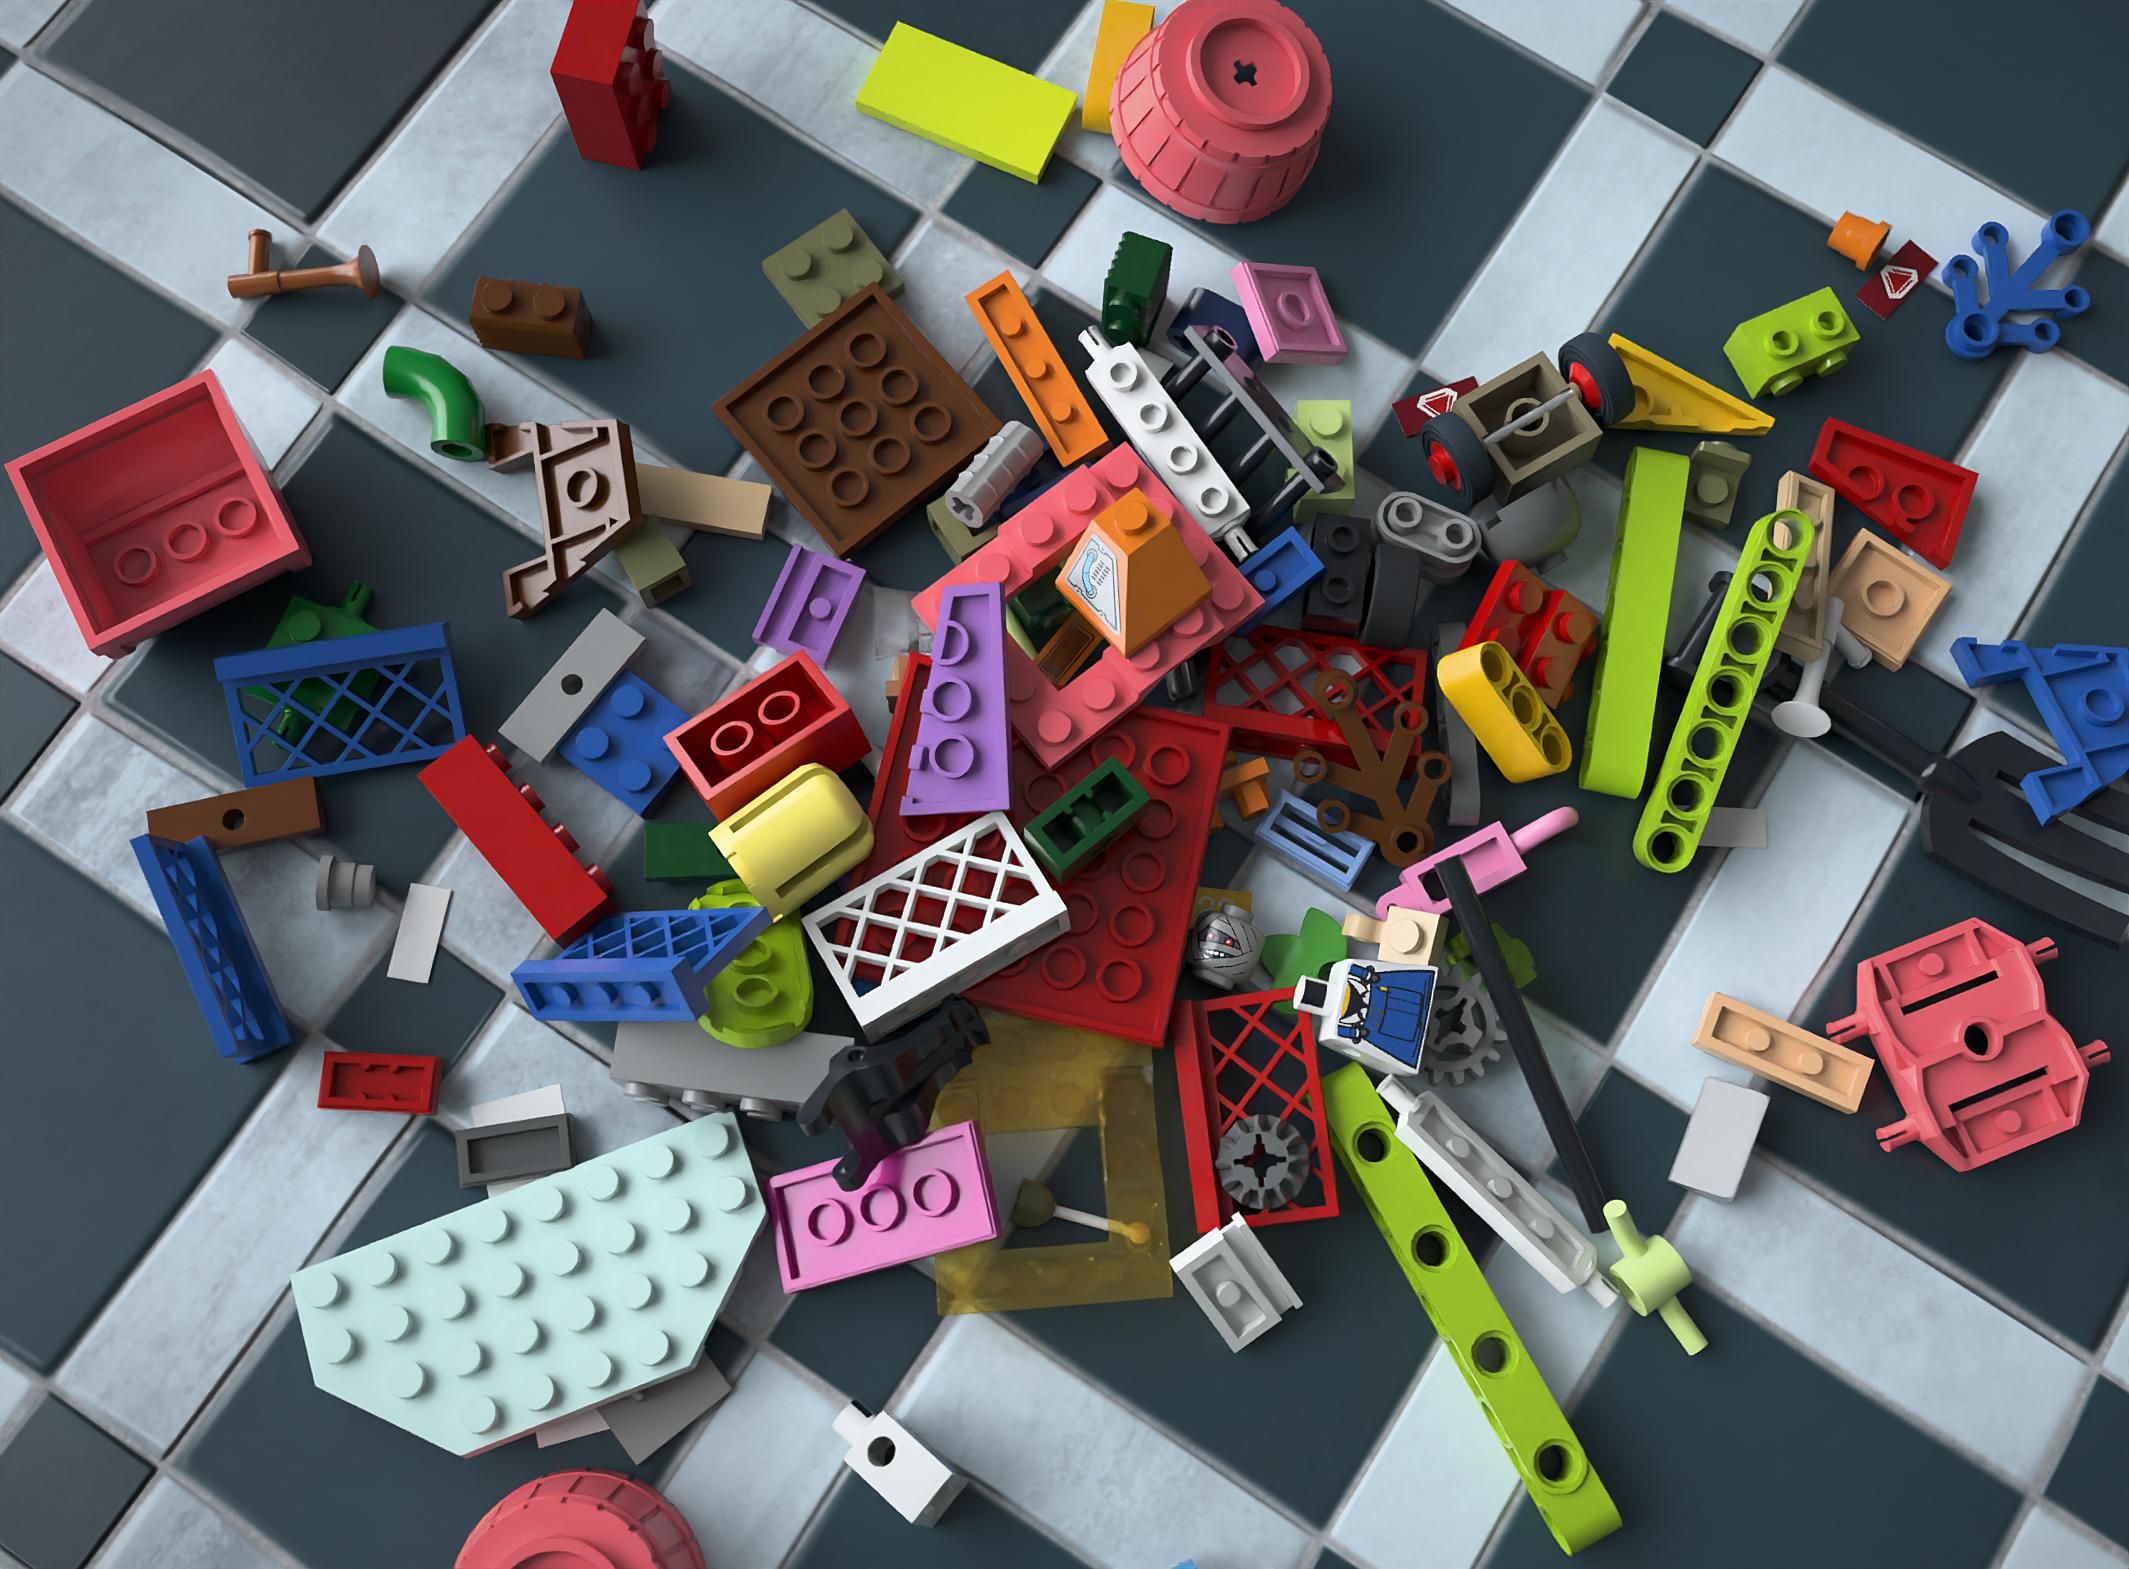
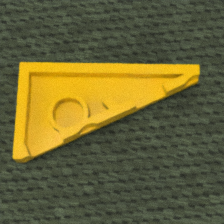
[1598,332,1776,436]

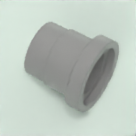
[315,855,376,911]

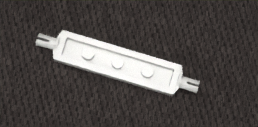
[1078,325,1259,564]
[1376,1073,1621,1308]

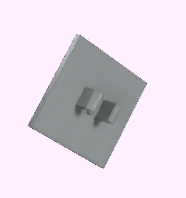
[596,1350,733,1466]

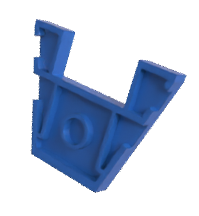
[1949,637,2129,826]

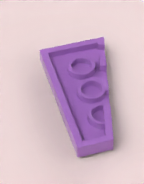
[899,582,1015,817]

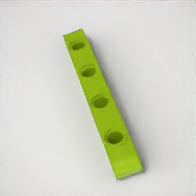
[1306,1061,1623,1557]

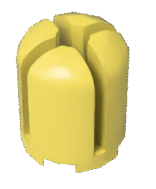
[708,763,874,923]

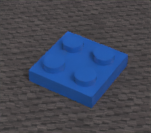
[556,668,692,820]

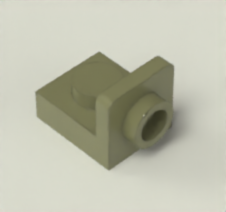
[1682,441,1752,531]
[927,495,1002,567]

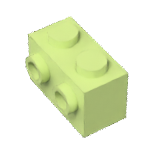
[1285,400,1355,523]

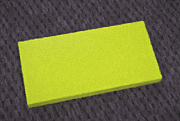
[855,21,1079,185]

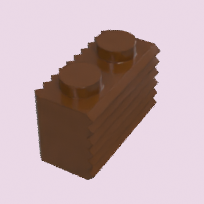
[469,275,593,360]

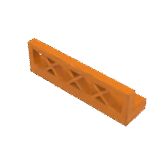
[964,269,1115,472]

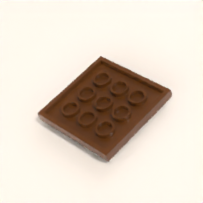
[710,281,1004,562]

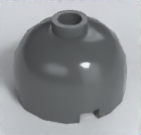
[1477,475,1581,576]

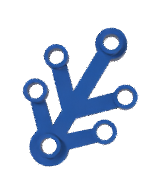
[1941,209,2090,360]

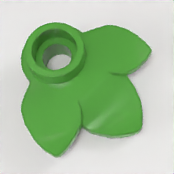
[1259,907,1349,1015]

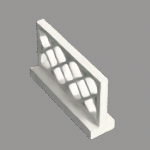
[800,811,1071,1044]

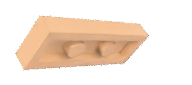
[1690,991,1875,1114]

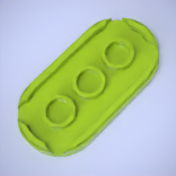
[688,878,814,1049]

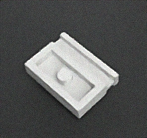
[1169,1212,1303,1353]

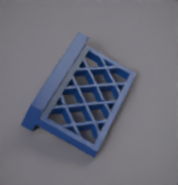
[213,621,468,788]
[129,833,297,1065]
[510,907,773,1021]

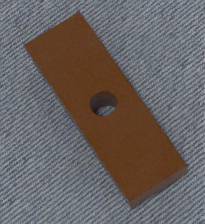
[146,775,326,856]

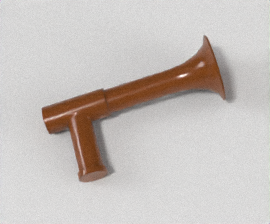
[227,229,381,300]

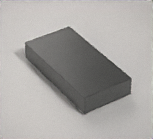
[455,1113,579,1190]

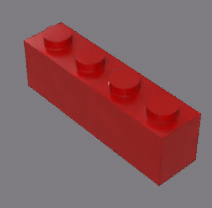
[416,734,618,950]

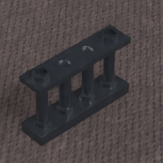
[1108,325,1346,568]

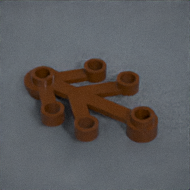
[1292,668,1452,867]

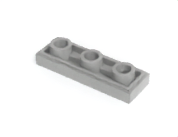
[498,608,649,768]

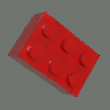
[550,0,671,171]
[662,649,873,824]

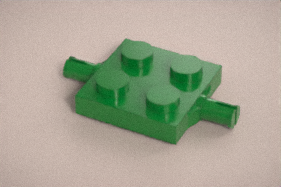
[245,581,382,754]

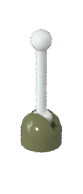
[1011,1178,1150,1245]

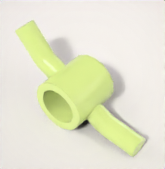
[1603,1200,1709,1355]

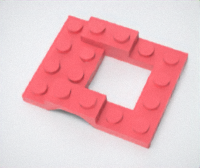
[911,441,1266,773]

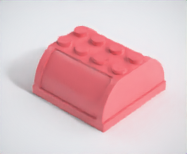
[4,368,313,660]

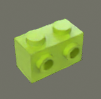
[1723,286,1860,400]

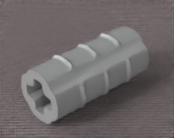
[945,421,1044,528]

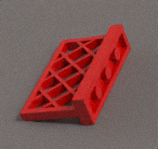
[1201,624,1428,780]
[1170,986,1342,1234]

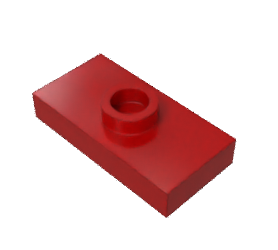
[317,1051,444,1116]

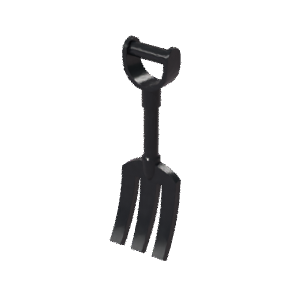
[1659,571,2129,951]

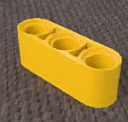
[1081,0,1155,135]
[1437,641,1572,784]

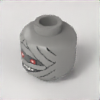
[1184,903,1265,991]

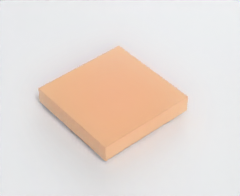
[1827,528,1954,672]

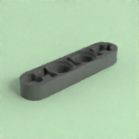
[1431,621,1481,826]

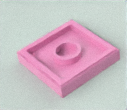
[1230,262,1349,365]

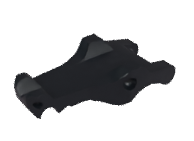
[796,993,991,1192]

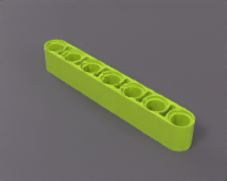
[1579,446,1690,799]
[1632,508,1815,873]

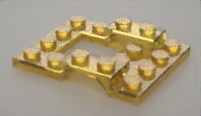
[920,1016,1174,1316]

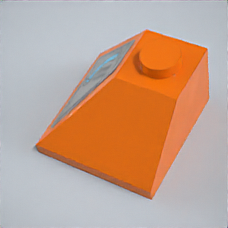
[1055,487,1213,660]

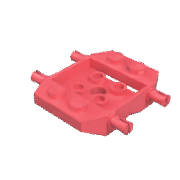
[1826,917,2111,1172]

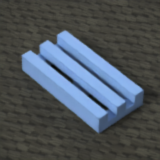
[1253,788,1376,893]

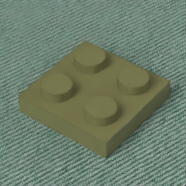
[761,208,905,330]

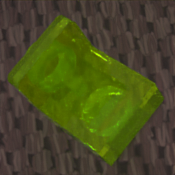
[1443,921,1538,990]

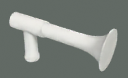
[1772,596,1872,738]

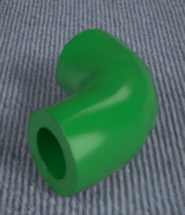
[383,345,486,461]

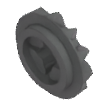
[1215,1114,1310,1209]

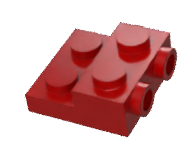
[1457,560,1599,710]

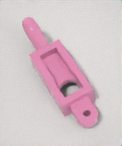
[1375,807,1579,922]

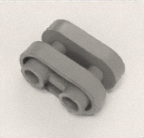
[1369,491,1481,585]

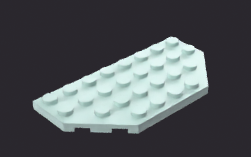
[290,1106,770,1459]

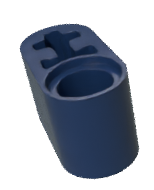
[1166,287,1264,374]

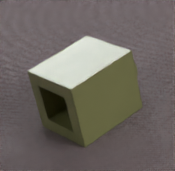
[613,513,694,609]

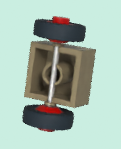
[1420,332,1635,508]

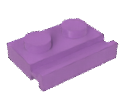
[752,543,868,671]

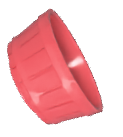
[1109,0,1332,224]
[454,1468,706,1569]

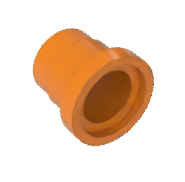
[1827,211,1893,272]

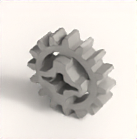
[1410,964,1508,1088]

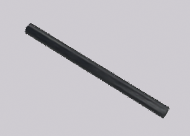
[1434,854,1611,1234]

